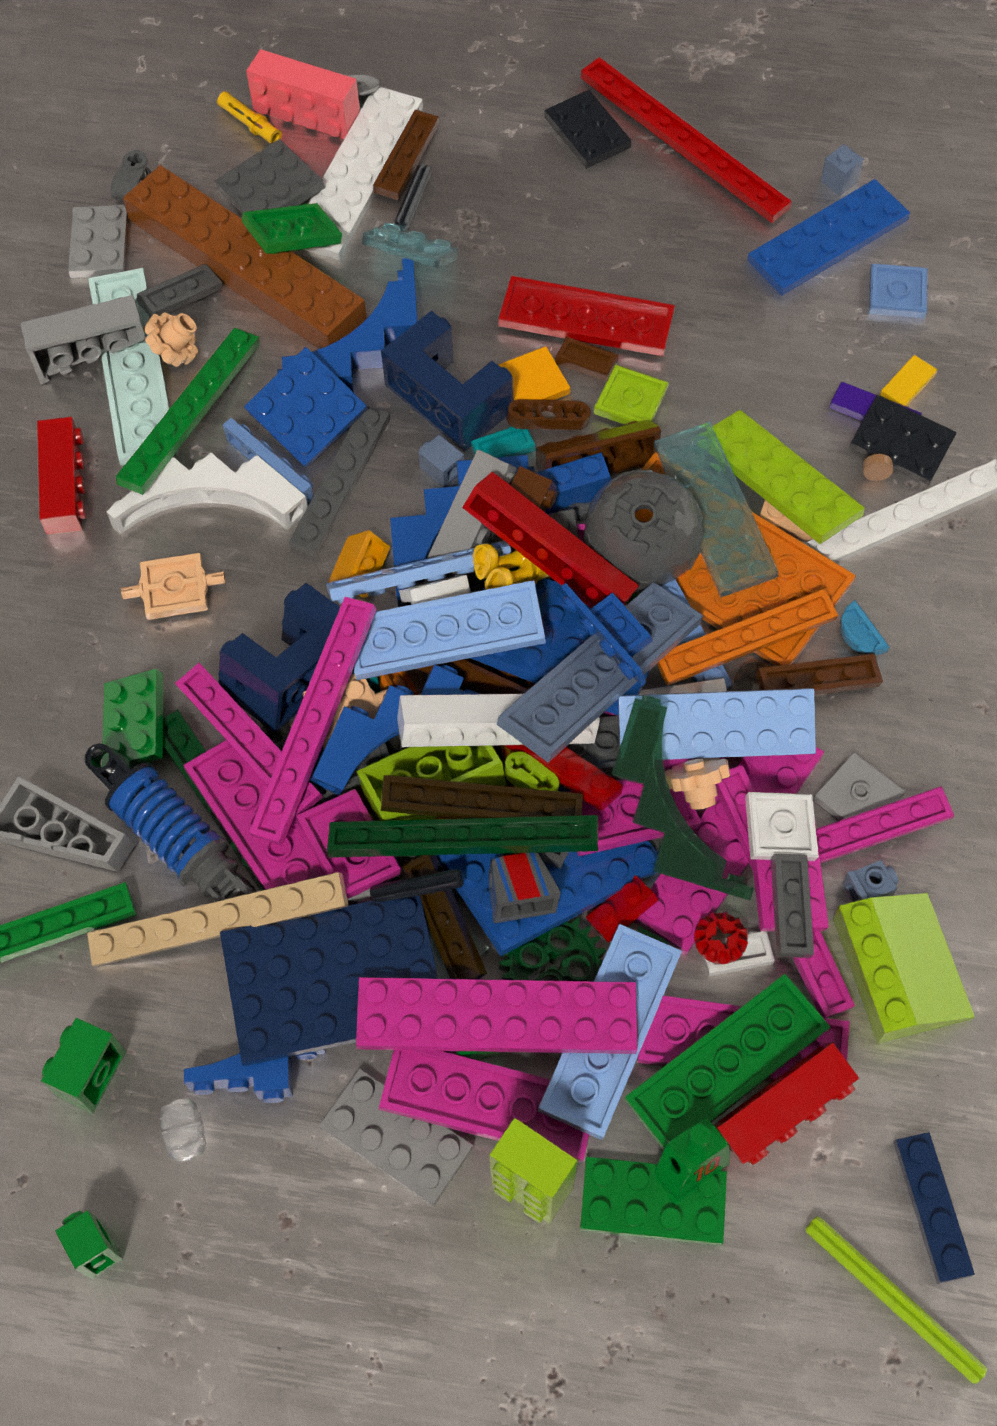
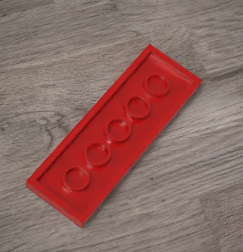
[498,276,675,357]

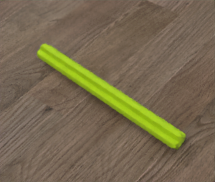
[806,1216,987,1384]

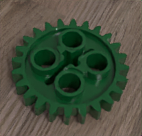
[498,918,606,982]

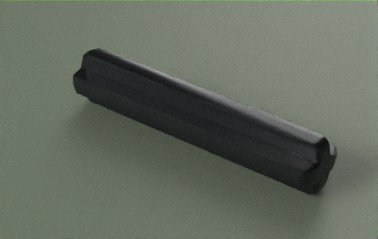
[394,164,431,231]
[369,869,464,902]

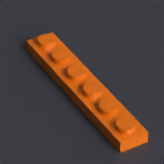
[657,589,839,686]

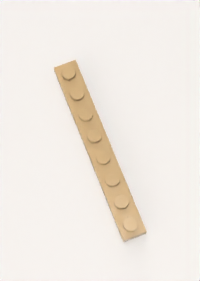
[87,872,349,966]

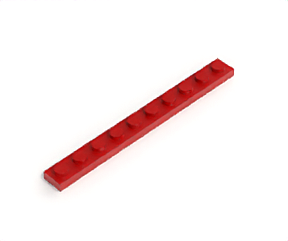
[581,57,792,223]

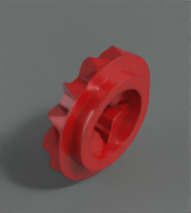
[694,911,748,964]

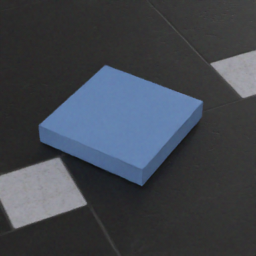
[869,264,927,318]

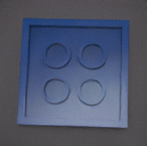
[244,347,368,469]

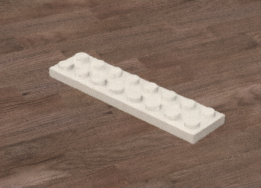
[303,87,423,261]

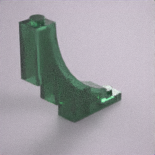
[611,695,754,901]

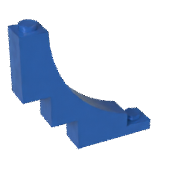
[277,258,418,393]
[390,455,535,607]

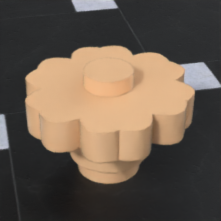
[143,312,198,367]
[663,758,730,809]

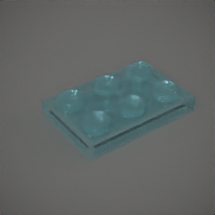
[361,223,459,268]

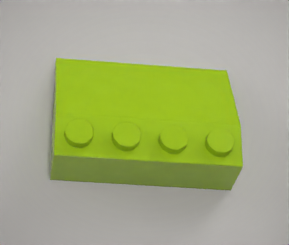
[833,893,975,1044]

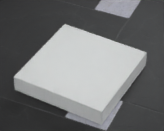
[745,792,819,861]

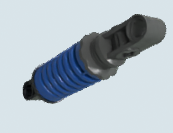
[85,743,256,902]

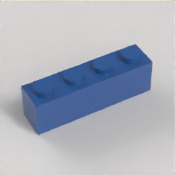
[536,452,611,514]

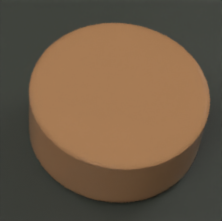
[863,454,893,481]

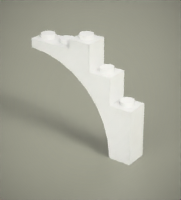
[107,453,308,534]

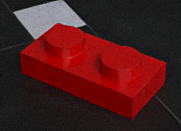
[585,875,658,943]

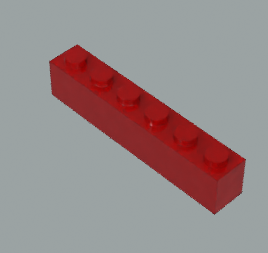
[462,472,639,608]

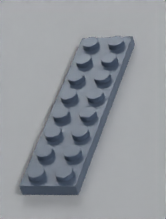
[497,582,703,763]

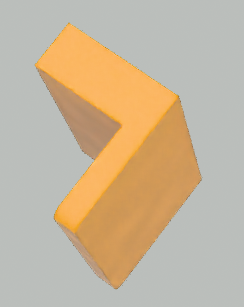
[328,530,390,598]

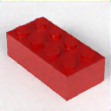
[714,1043,860,1165]

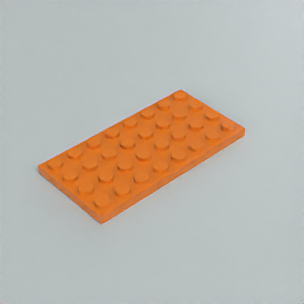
[635,452,856,666]

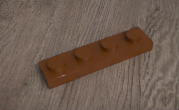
[373,110,440,200]
[755,654,883,695]

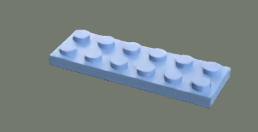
[354,580,546,680]
[618,688,816,761]
[538,924,682,1140]

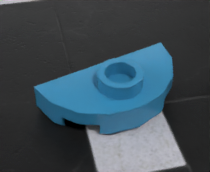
[840,600,890,655]

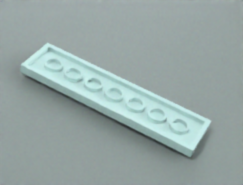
[88,268,178,465]

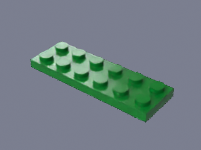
[624,974,830,1151]

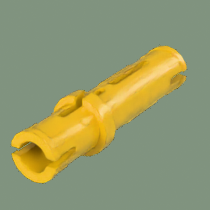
[217,91,282,144]

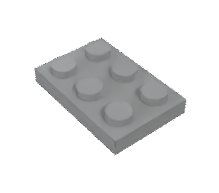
[68,205,129,278]

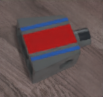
[488,853,561,923]

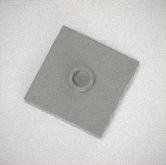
[813,752,905,821]

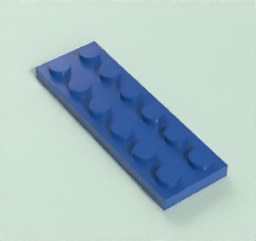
[747,179,910,296]

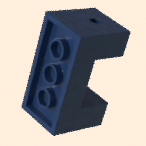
[381,311,513,452]
[218,583,340,733]

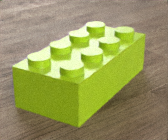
[357,745,507,821]
[489,1118,577,1224]

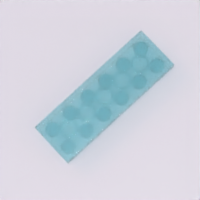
[654,422,779,598]

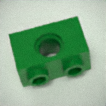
[55,1210,123,1279]

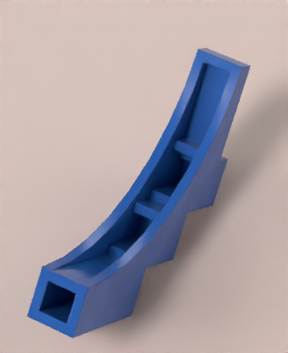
[310,665,478,795]
[184,1049,326,1103]

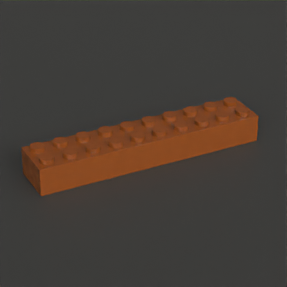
[123,165,367,349]

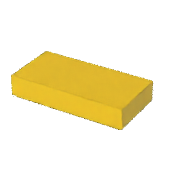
[880,355,938,407]

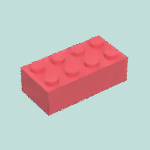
[246,49,360,139]

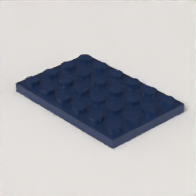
[220,896,438,1066]

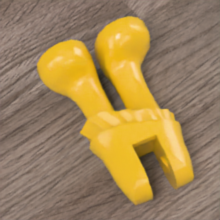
[473,543,550,590]

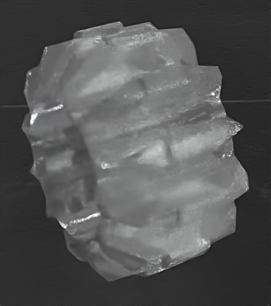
[159,1098,207,1161]

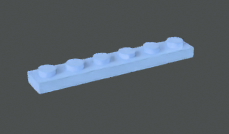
[326,541,511,603]

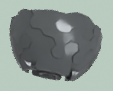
[583,470,703,590]

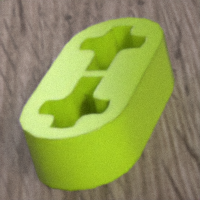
[504,752,559,791]

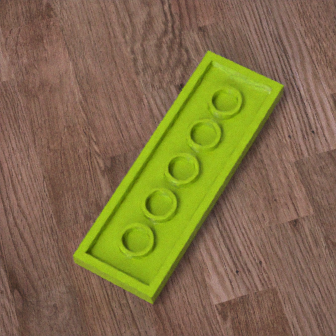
[696,410,865,544]

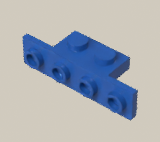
[560,583,653,687]

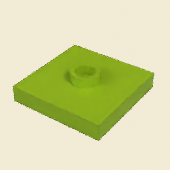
[594,364,669,425]

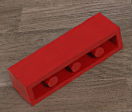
[37,417,86,535]

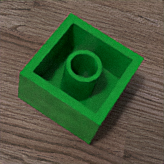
[41,1018,126,1114]

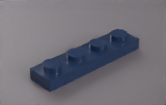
[893,1132,975,1284]

